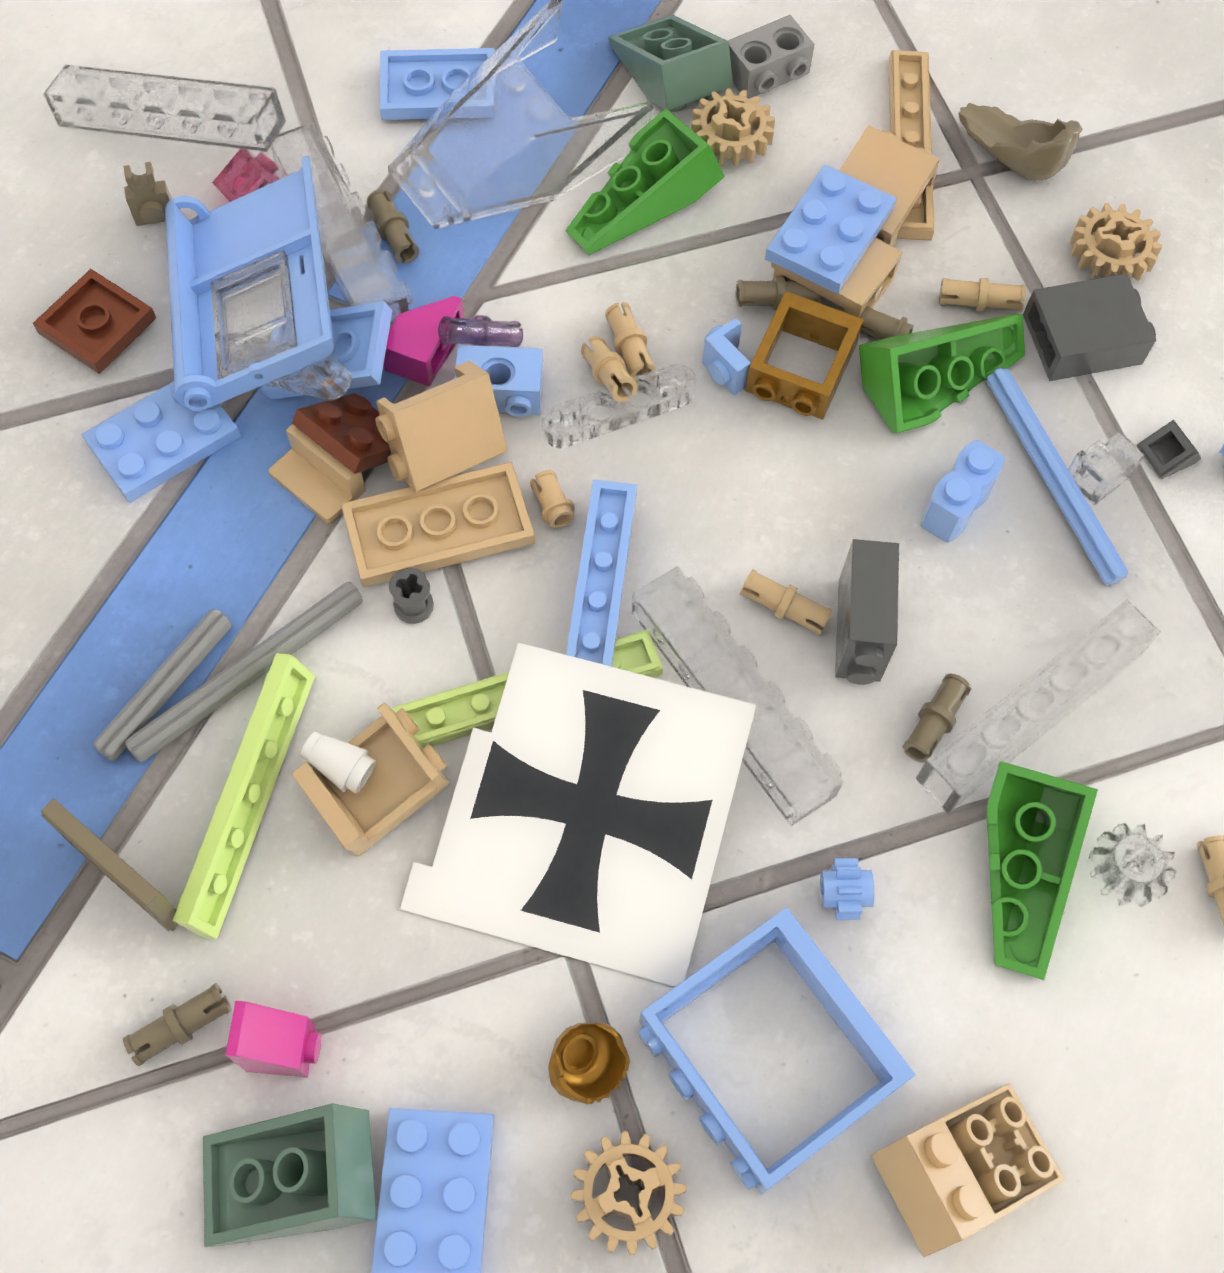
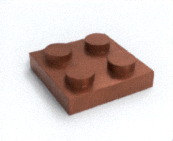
[33,268,156,374]
[292,393,392,474]

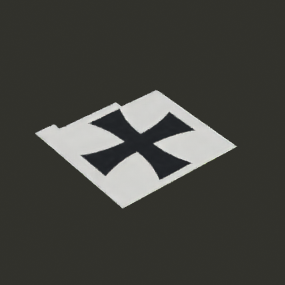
[400,642,756,987]

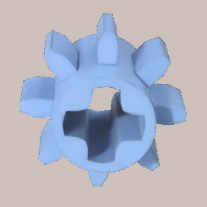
[820,858,874,920]

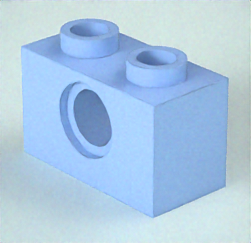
[454,345,544,417]

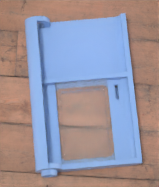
[165,155,334,411]

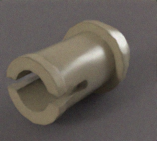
[860,306,914,339]

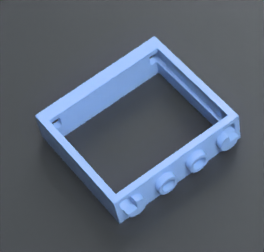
[638,907,916,1195]

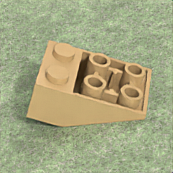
[871,1083,1065,1257]

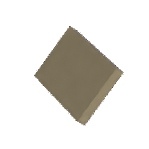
[40,798,179,931]

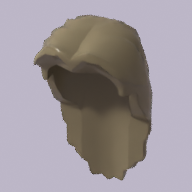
[958,103,1083,181]

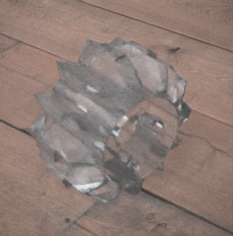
[1088,823,1177,907]

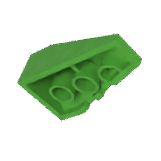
[565,108,725,255]
[859,314,1025,433]
[986,761,1098,980]

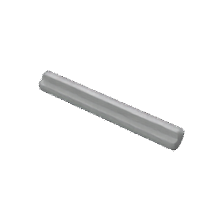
[93,609,232,761]

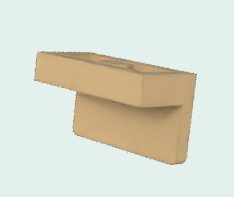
[268,424,366,524]

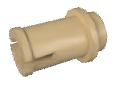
[530,470,575,528]

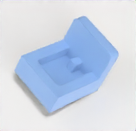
[702,318,751,395]

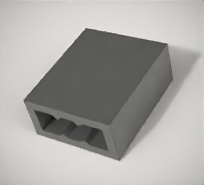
[1023,273,1156,381]
[835,539,899,685]

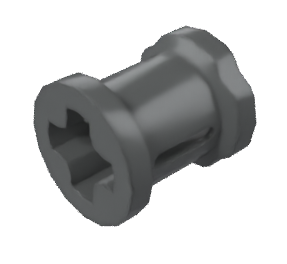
[389,568,434,624]

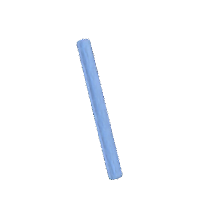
[987,368,1128,585]

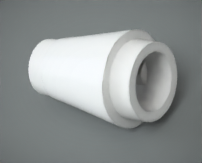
[300,731,376,794]

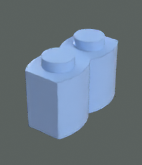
[921,440,1004,543]

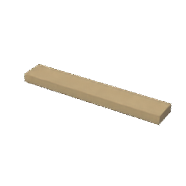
[889,50,934,240]

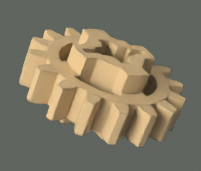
[691,88,775,166]
[1070,203,1162,281]
[571,1131,687,1256]

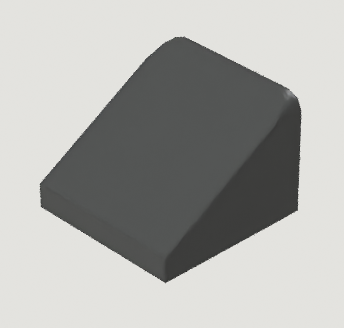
[1137,420,1201,479]

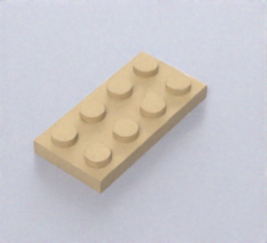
[341,462,535,587]

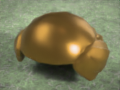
[548,1023,630,1104]

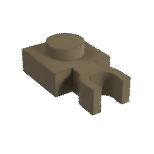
[123,162,172,226]

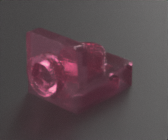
[212,146,280,202]

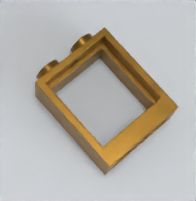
[745,291,864,420]

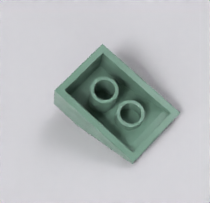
[608,15,734,112]
[203,1103,376,1247]

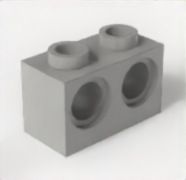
[727,15,815,99]

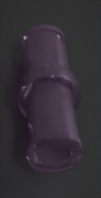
[438,315,523,348]

